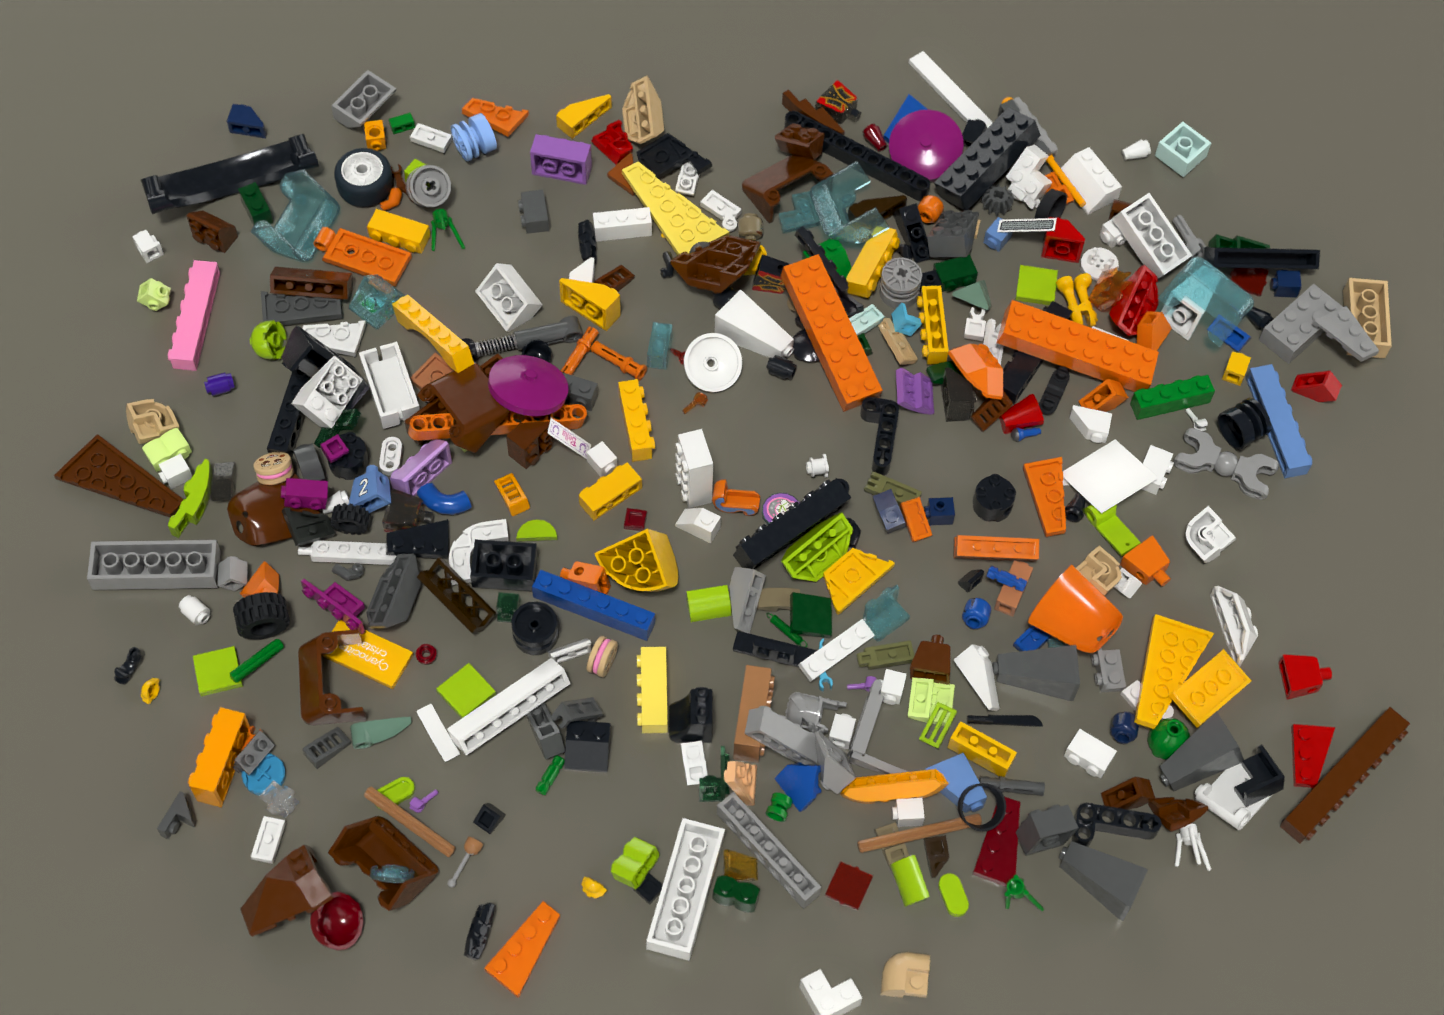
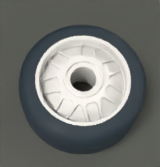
[334,148,393,207]

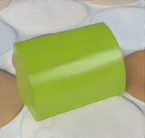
[686,585,731,622]
[890,855,930,907]

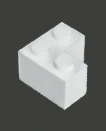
[1006,145,1053,200]
[799,969,862,1015]

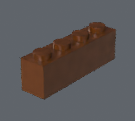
[270,267,352,300]

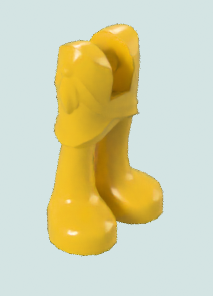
[1056,273,1098,327]

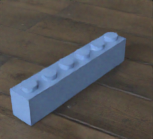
[1246,364,1312,479]

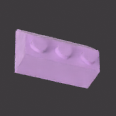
[390,439,452,502]

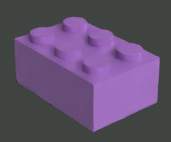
[530,134,592,185]

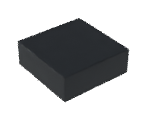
[633,872,663,905]

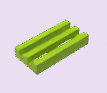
[919,702,957,750]

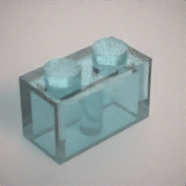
[647,322,673,370]

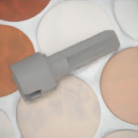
[1173,215,1206,262]

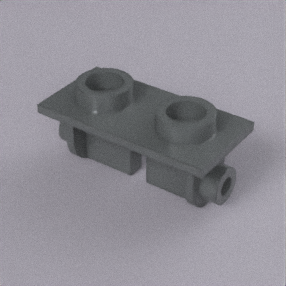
[233,730,275,775]

